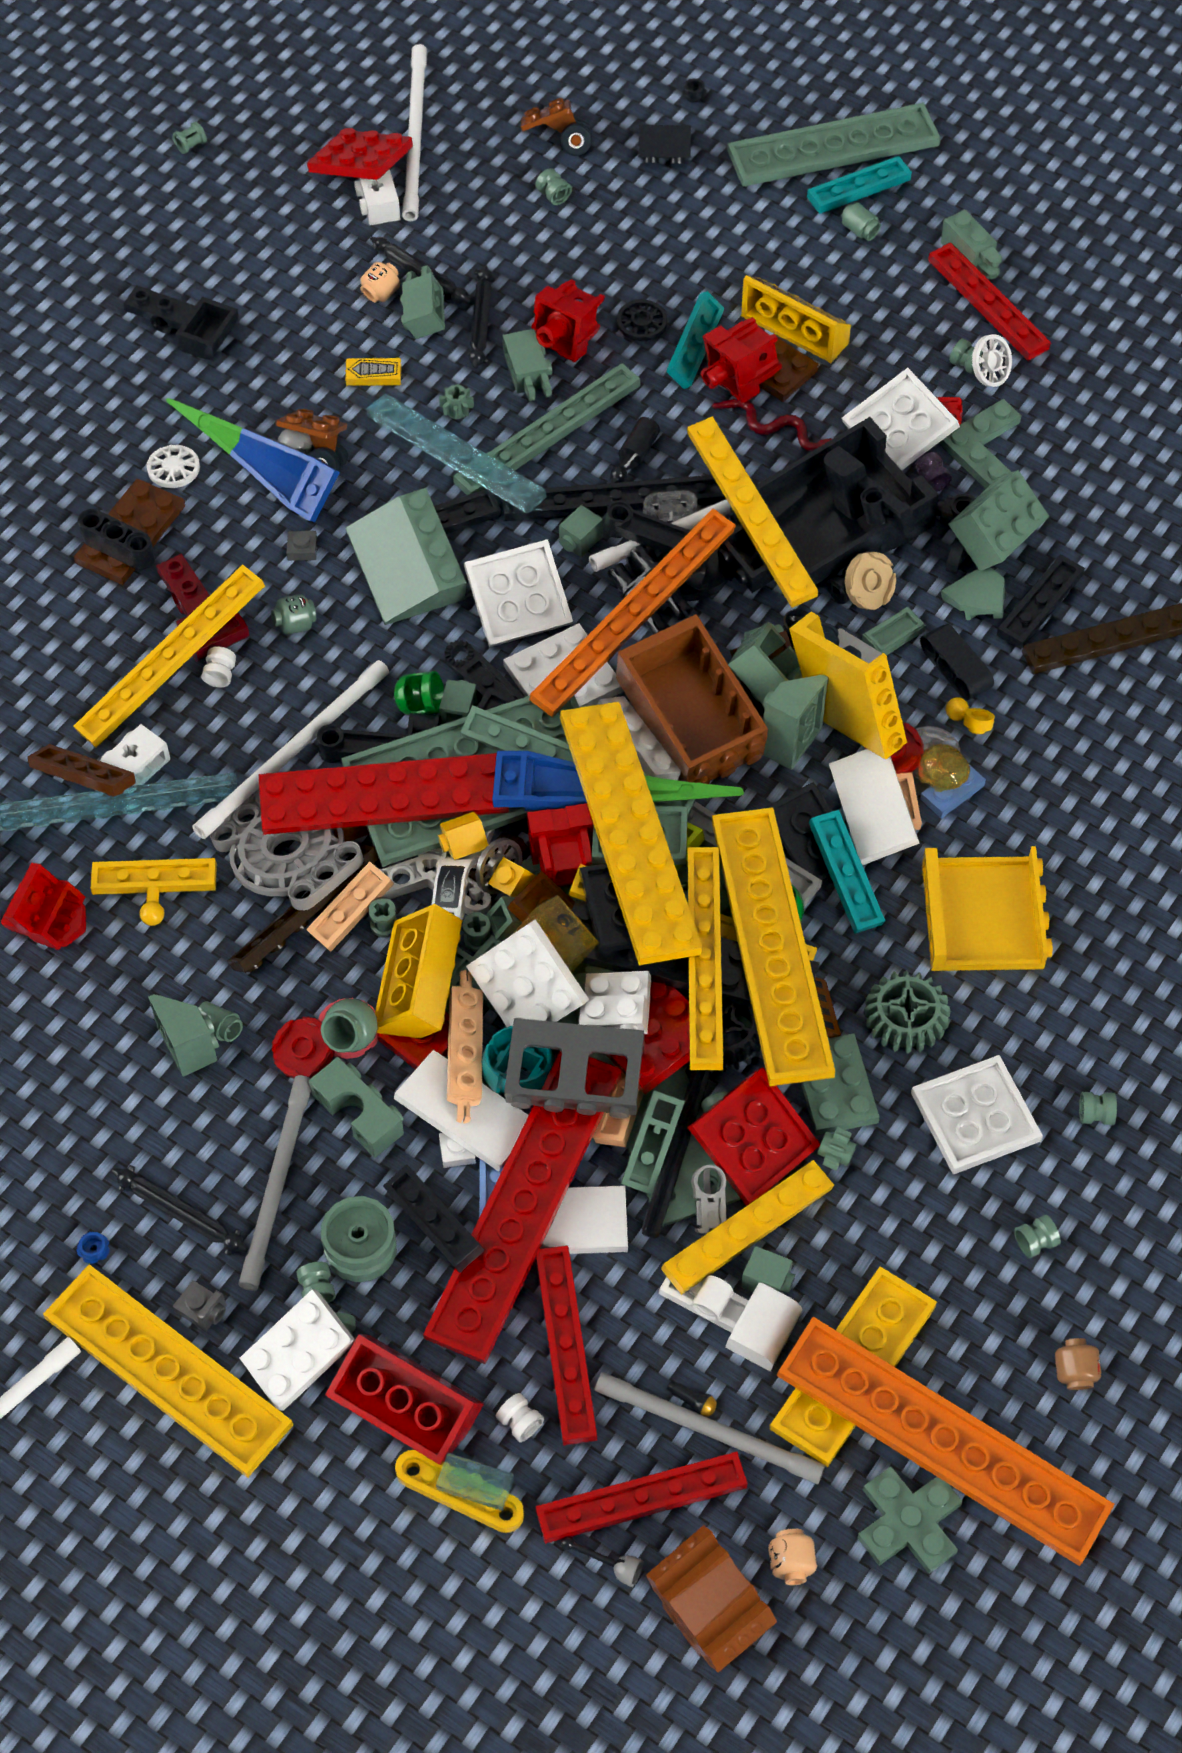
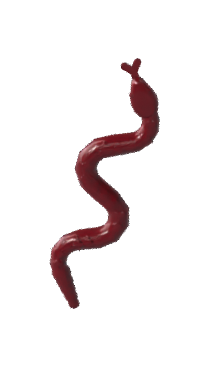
[712,399,831,451]

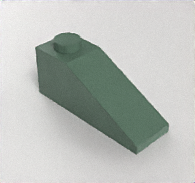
[621,1089,685,1195]

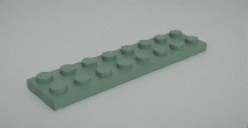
[727,103,941,187]

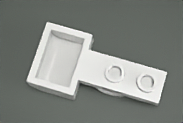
[658,1275,802,1372]

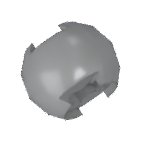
[277,429,312,455]

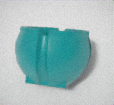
[482,1026,555,1095]

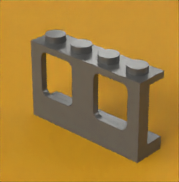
[504,1018,645,1118]

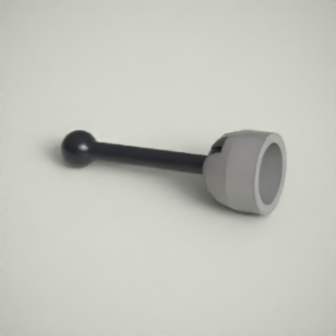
[560,1536,643,1587]

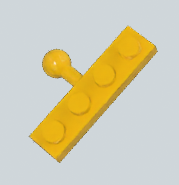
[90,858,217,926]

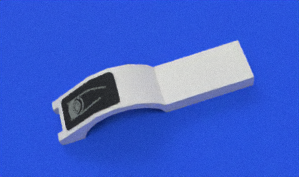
[432,829,495,920]

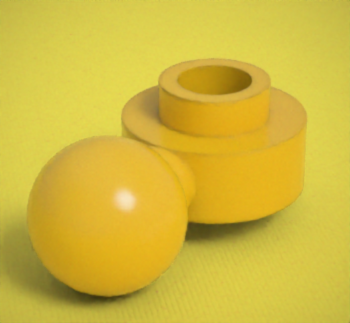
[945,697,995,734]

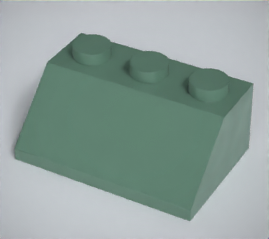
[762,675,828,770]

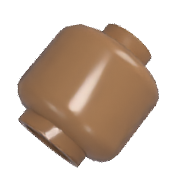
[1055,1338,1101,1390]

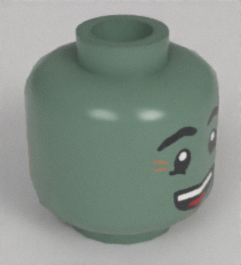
[271,594,316,635]

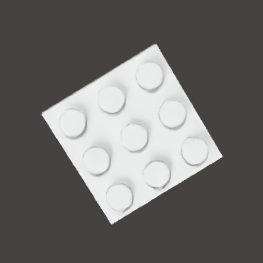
[842,368,960,470]
[464,539,573,647]
[503,623,624,707]
[466,919,589,1027]
[911,1055,1043,1175]

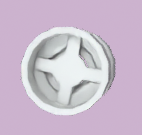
[201,647,236,688]
[496,1393,544,1442]

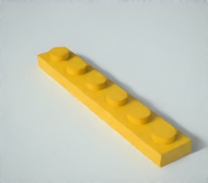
[661,1160,834,1295]

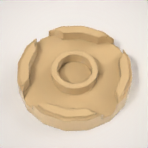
[845,551,896,610]

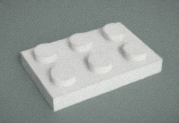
[240,1289,355,1411]

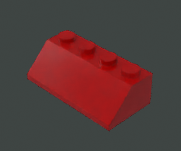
[325,1334,484,1465]

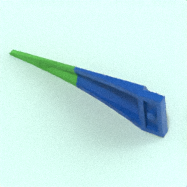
[166,398,340,522]
[492,751,744,811]

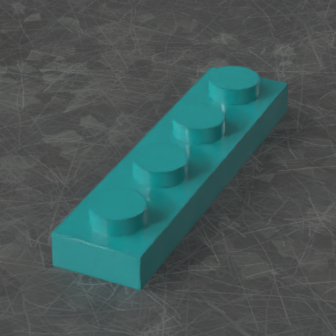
[807,156,912,214]
[666,291,725,389]
[808,810,885,934]

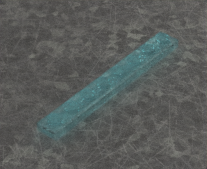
[366,393,547,514]
[0,772,238,831]

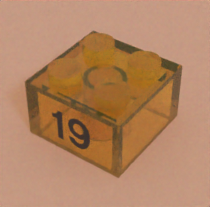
[512,895,599,973]

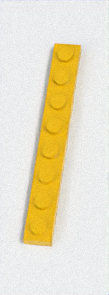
[687,416,818,608]
[73,564,265,748]
[688,847,723,1070]

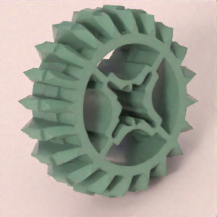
[864,970,951,1055]

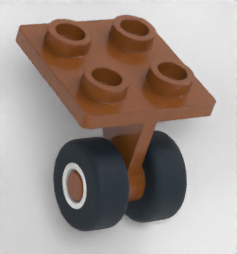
[521,98,592,156]
[276,409,348,471]

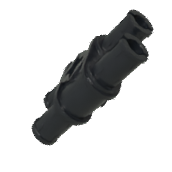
[608,544,693,635]

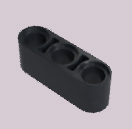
[78,509,155,570]
[920,623,994,700]

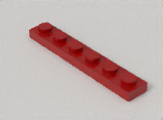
[928,242,1051,361]
[536,1245,597,1445]
[535,1452,747,1544]

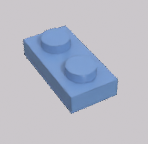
[920,760,986,819]

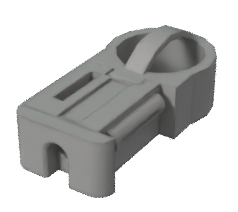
[691,1165,726,1233]

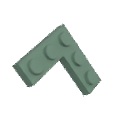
[939,399,1021,489]

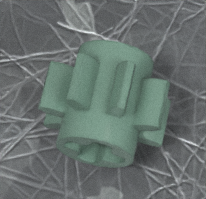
[439,384,474,419]
[817,1127,857,1171]

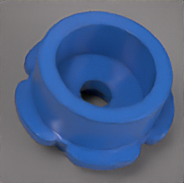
[77,1232,110,1264]

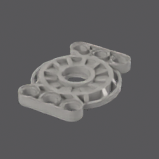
[210,790,364,911]

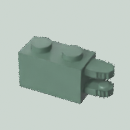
[940,209,1002,279]
[400,265,445,339]
[503,329,552,401]

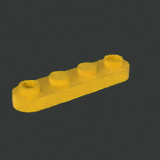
[395,1450,524,1533]

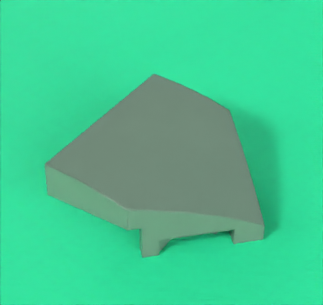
[941,567,1006,620]

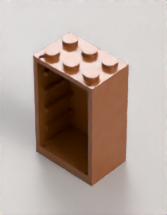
[616,614,768,784]

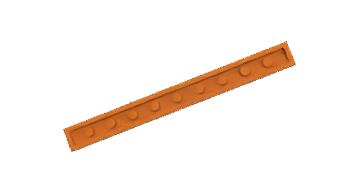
[529,508,736,718]

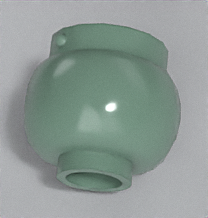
[321,998,378,1053]

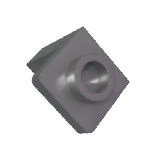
[172,1280,227,1332]

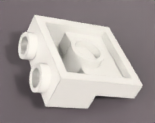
[579,971,651,1035]

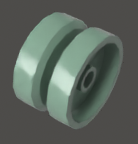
[321,1196,397,1282]

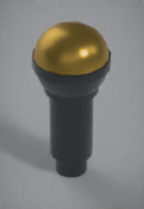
[667,1381,717,1417]

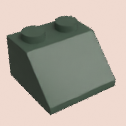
[148,994,219,1077]

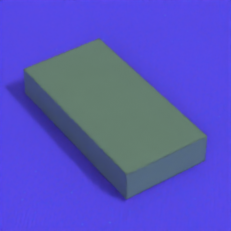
[862,606,926,655]

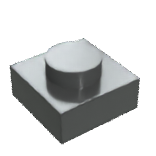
[286,531,317,561]

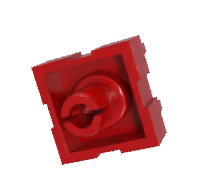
[531,279,605,362]
[701,317,782,403]
[527,803,593,886]

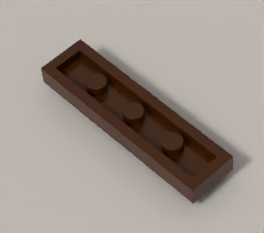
[28,744,136,797]

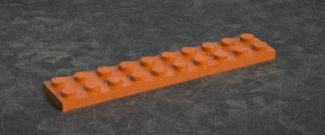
[777,1317,1115,1566]

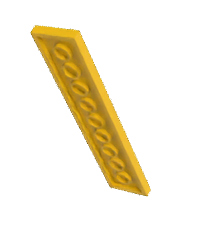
[560,701,702,966]
[712,807,835,1086]

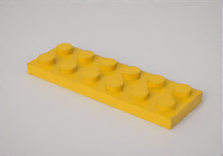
[770,1266,937,1467]

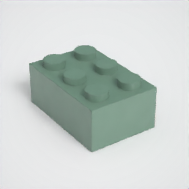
[948,470,1049,571]

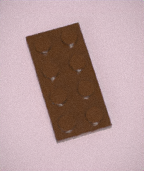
[74,478,185,585]

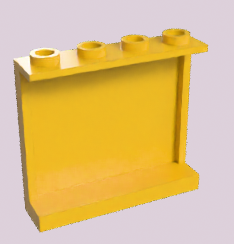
[789,612,907,760]
[922,846,1052,971]

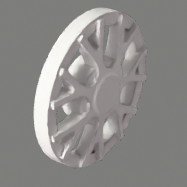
[972,334,1012,387]
[147,445,200,488]

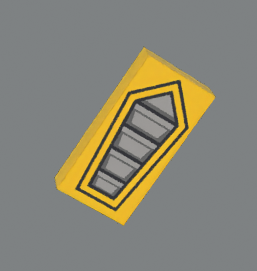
[345,358,402,386]

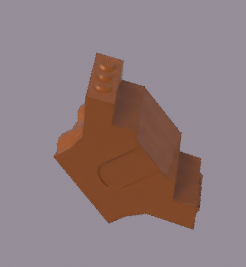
[646,1525,777,1673]

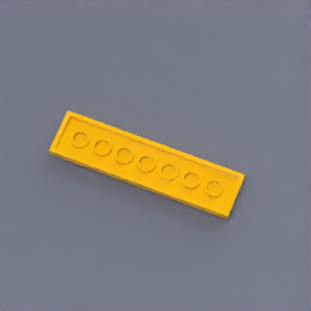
[43,1264,293,1478]

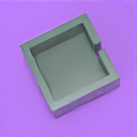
[728,621,802,704]

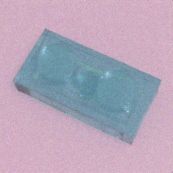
[436,1453,514,1511]

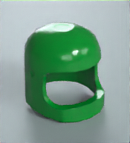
[394,671,444,716]

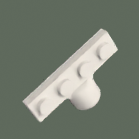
[597,696,681,780]

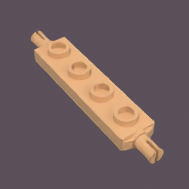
[447,970,483,1123]

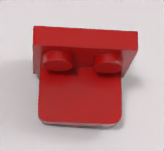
[1,863,86,950]

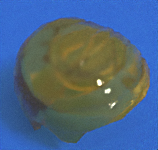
[918,743,970,792]

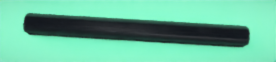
[642,1070,711,1239]

